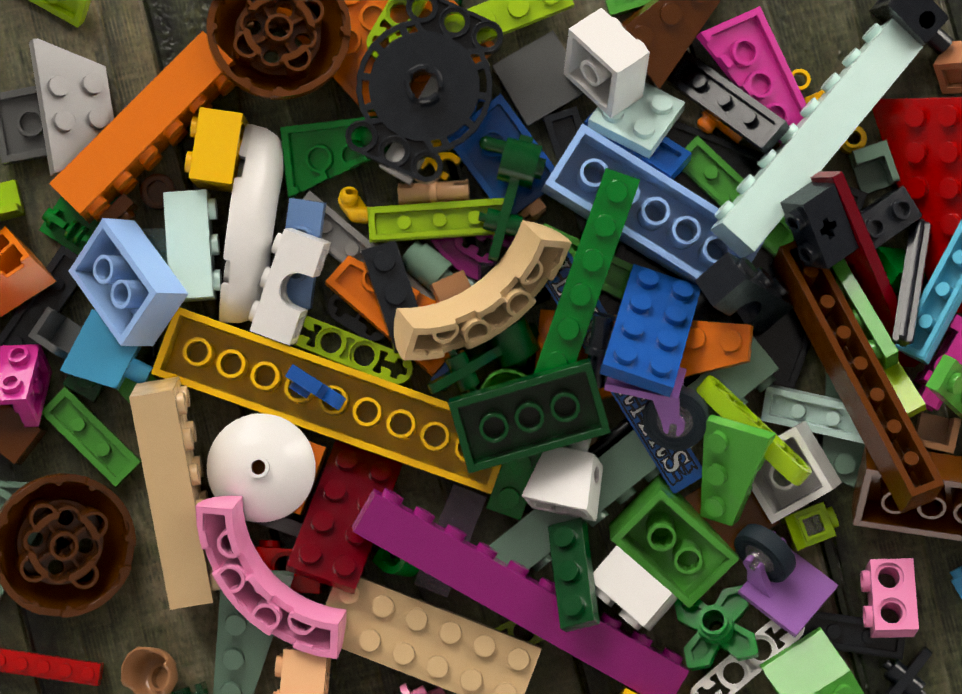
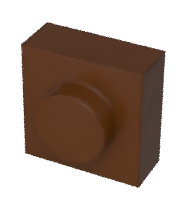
[98,193,139,220]

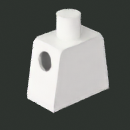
[522,438,603,521]

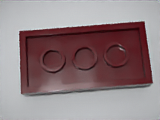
[286,440,403,594]

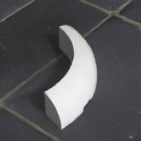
[219,124,285,323]

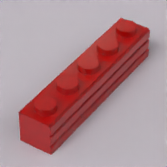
[0,648,104,686]

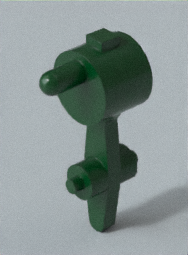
[478,134,547,262]
[427,315,540,394]

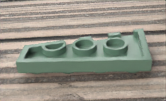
[213,570,295,694]

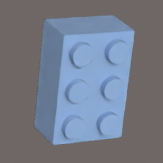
[68,218,188,346]

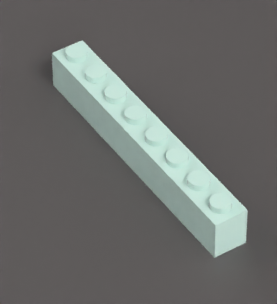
[710,18,923,259]

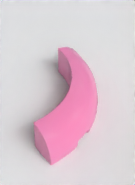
[196,496,347,659]

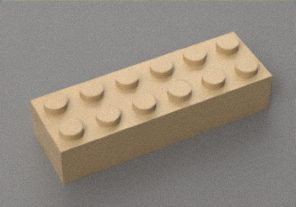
[129,376,221,610]
[326,576,542,694]

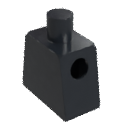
[869,0,953,55]

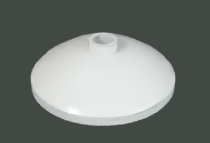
[207,413,316,522]

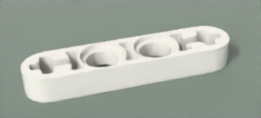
[690,620,805,694]

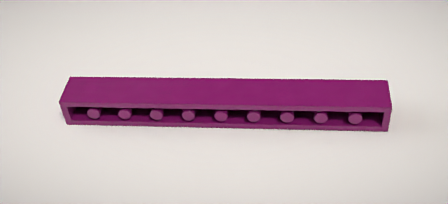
[352,488,689,694]

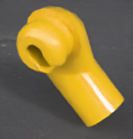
[338,186,370,224]

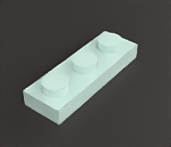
[761,384,864,444]

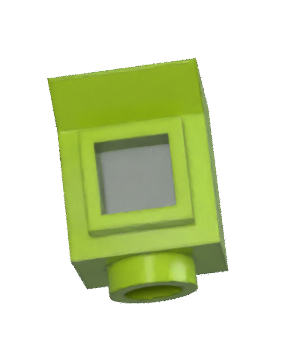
[780,502,839,551]

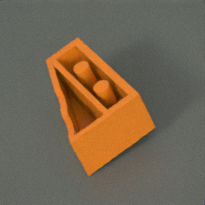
[0,226,56,317]

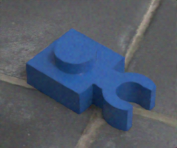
[285,364,346,411]

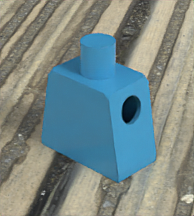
[60,309,153,390]

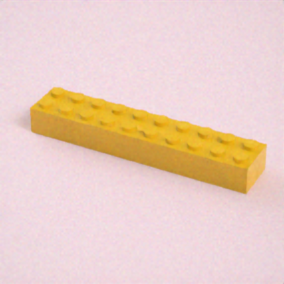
[151,307,502,495]

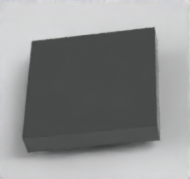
[492,30,585,128]

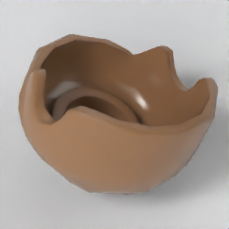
[121,647,179,694]

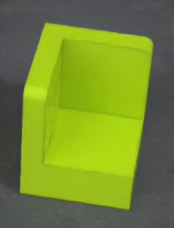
[0,179,26,221]

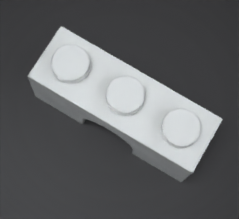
[248,228,331,346]

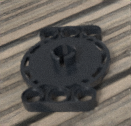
[345,0,503,184]

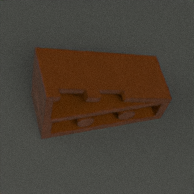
[621,0,721,89]

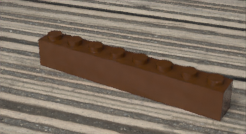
[771,241,945,513]

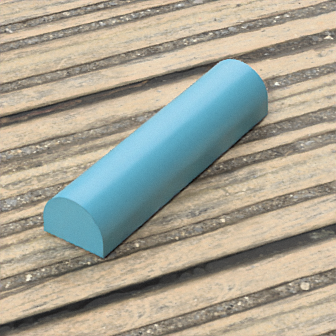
[895,219,962,365]

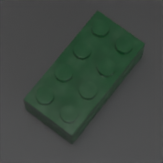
[448,358,611,473]

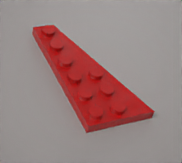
[872,97,962,313]

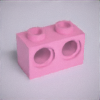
[860,558,919,638]

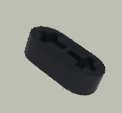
[328,293,386,343]

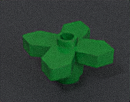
[674,585,759,671]

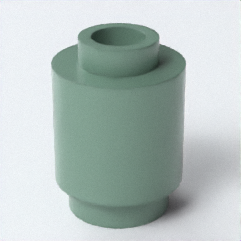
[402,240,453,291]

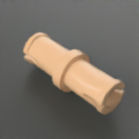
[397,179,470,205]

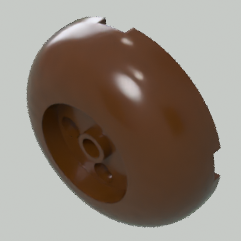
[206,0,351,100]
[0,473,136,618]

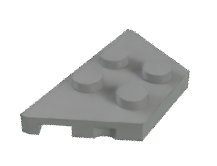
[29,38,114,176]

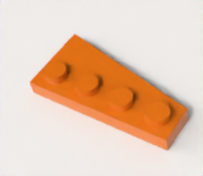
[325,255,449,377]

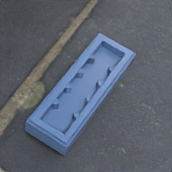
[285,198,326,309]

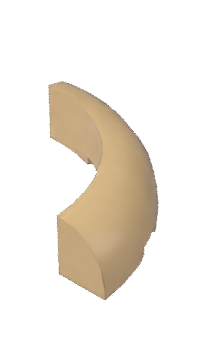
[394,220,572,361]

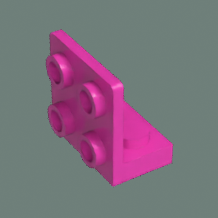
[0,344,52,427]

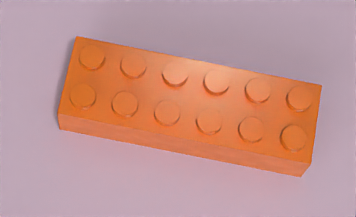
[49,31,236,224]

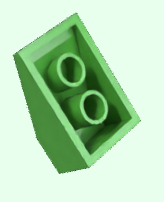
[609,475,739,608]

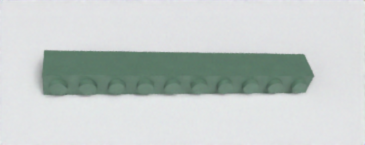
[489,336,779,572]

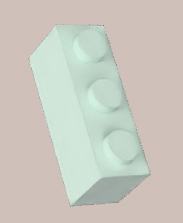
[163,189,222,302]

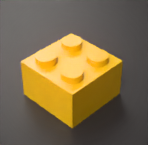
[184,107,249,193]

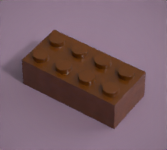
[852,446,962,541]

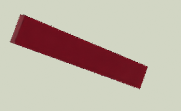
[810,171,921,367]

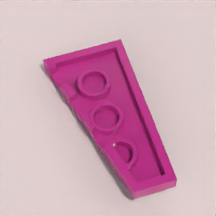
[696,6,806,144]

